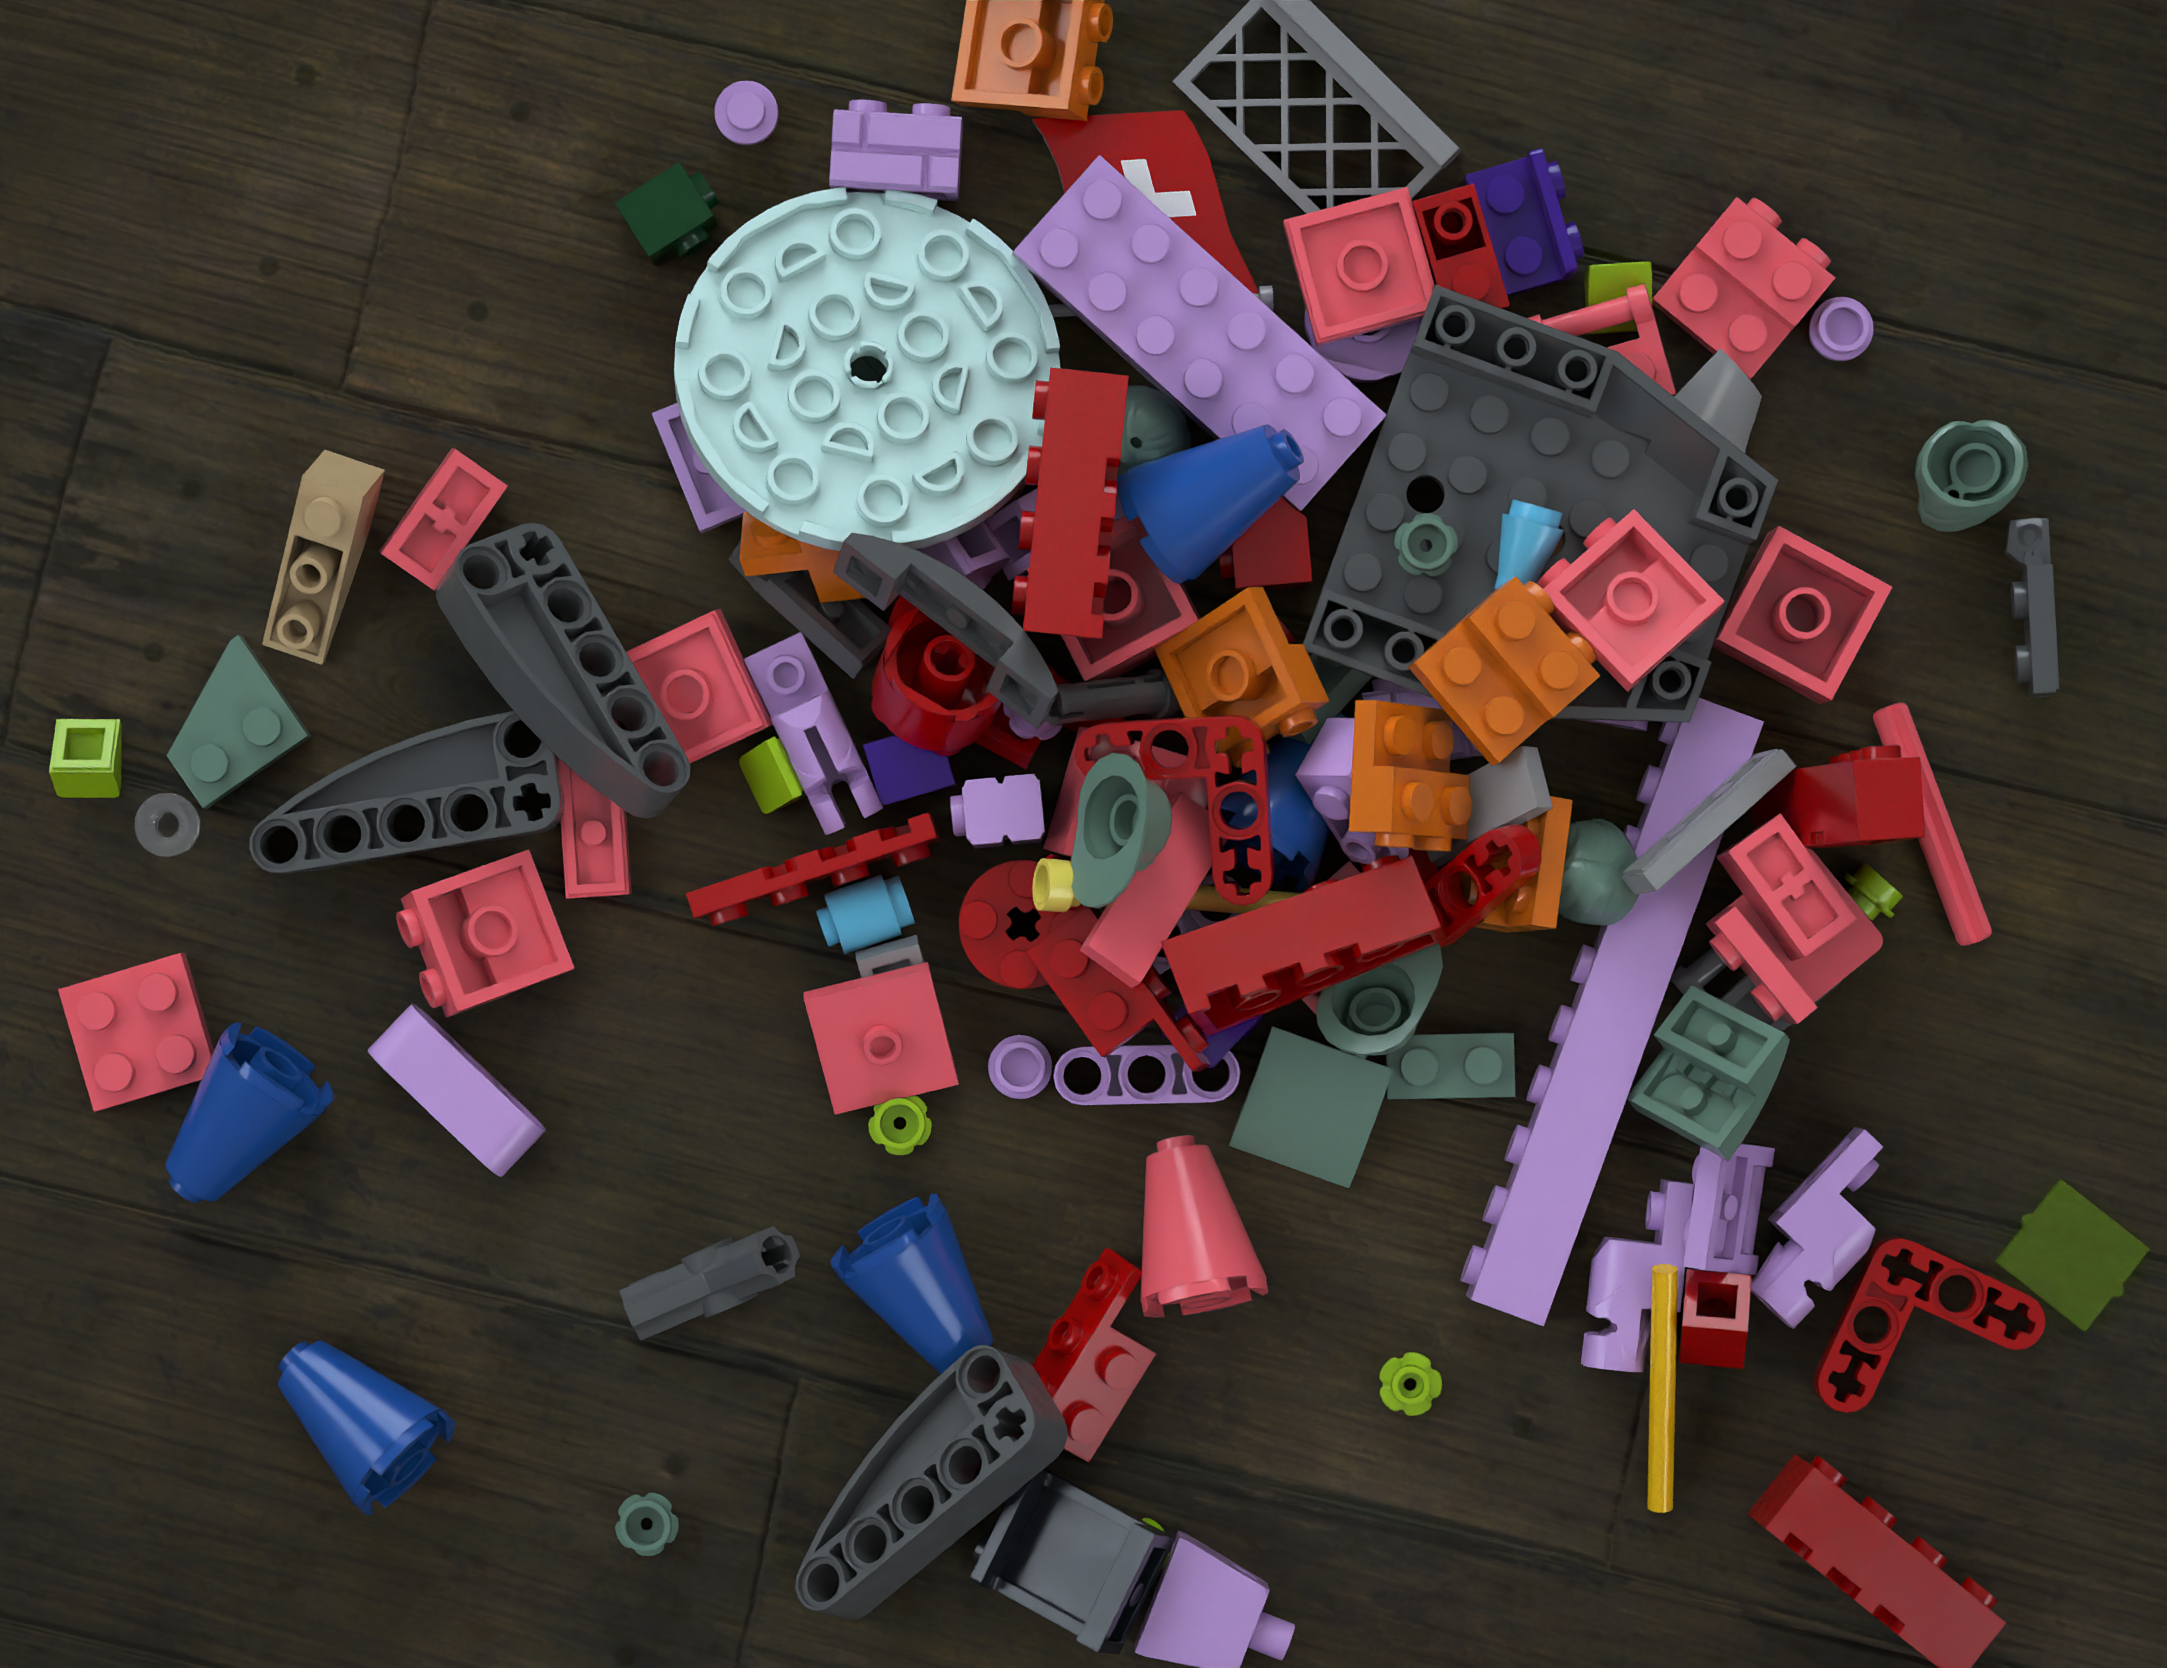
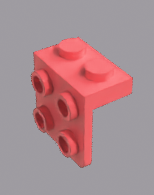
[1706,848,1883,1024]

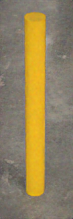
[1647,1264,1678,1513]

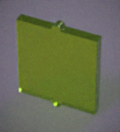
[1995,1179,2150,1332]

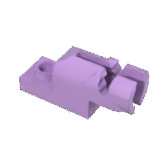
[744,632,883,835]
[1751,1127,1883,1329]
[1581,1179,1694,1372]

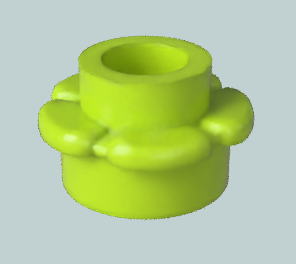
[1844,863,1903,921]
[868,1095,932,1155]
[1379,1352,1442,1416]

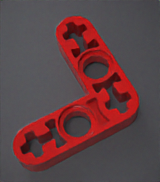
[1075,715,1274,906]
[1359,824,1542,947]
[1813,1237,2046,1413]

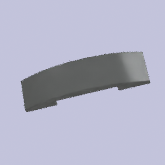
[833,533,1058,729]

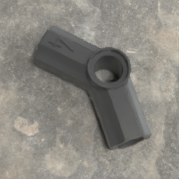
[619,1226,800,1341]

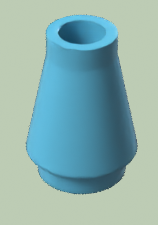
[1494,499,1565,589]

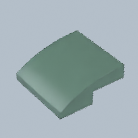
[1627,985,1790,1161]
[1229,1026,1394,1188]

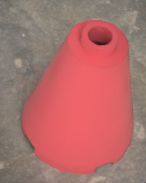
[1140,1135,1268,1318]

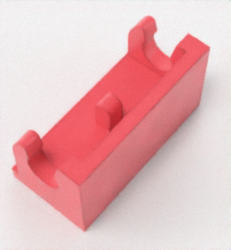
[379,448,508,591]
[1716,813,1857,961]

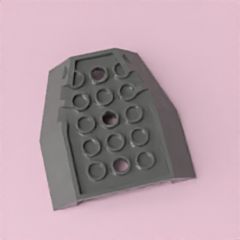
[1303,285,1778,723]

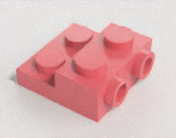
[1652,197,1835,380]
[1537,509,1725,692]
[396,849,574,1018]

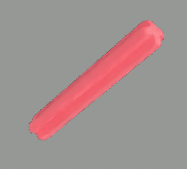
[1873,702,1992,946]

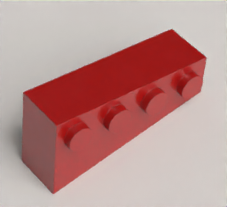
[1011,367,1129,639]
[1751,745,1925,849]
[1161,855,1447,1037]
[1747,1454,2006,1668]

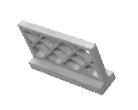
[1173,0,1462,214]

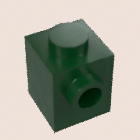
[615,162,720,266]

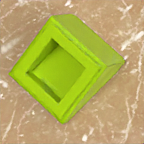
[1584,262,1652,335]
[49,719,122,798]
[739,736,806,814]

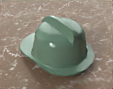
[1071,753,1172,908]
[1316,943,1443,1059]

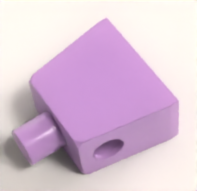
[1134,1530,1295,1668]

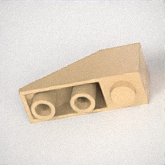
[262,450,385,665]

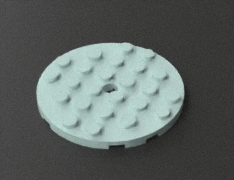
[674,187,1061,551]

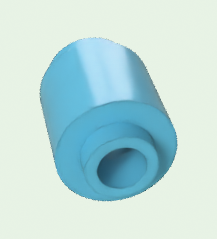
[816,875,915,955]

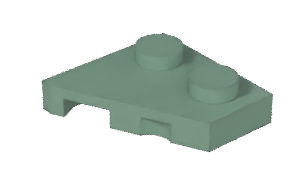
[167,635,312,809]

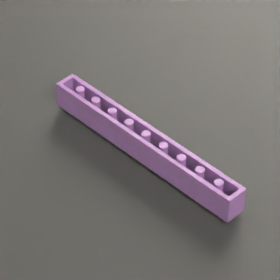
[1461,698,1764,1326]

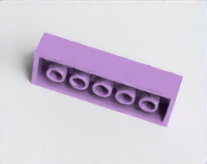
[1012,155,1386,511]

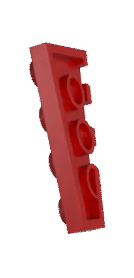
[686,812,941,927]

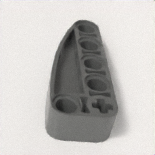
[436,523,690,819]
[249,711,565,874]
[795,1345,1067,1620]

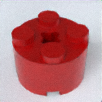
[871,608,1002,756]
[959,860,1077,989]

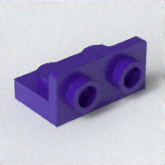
[1463,148,1584,297]

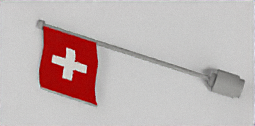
[1032,110,1274,317]

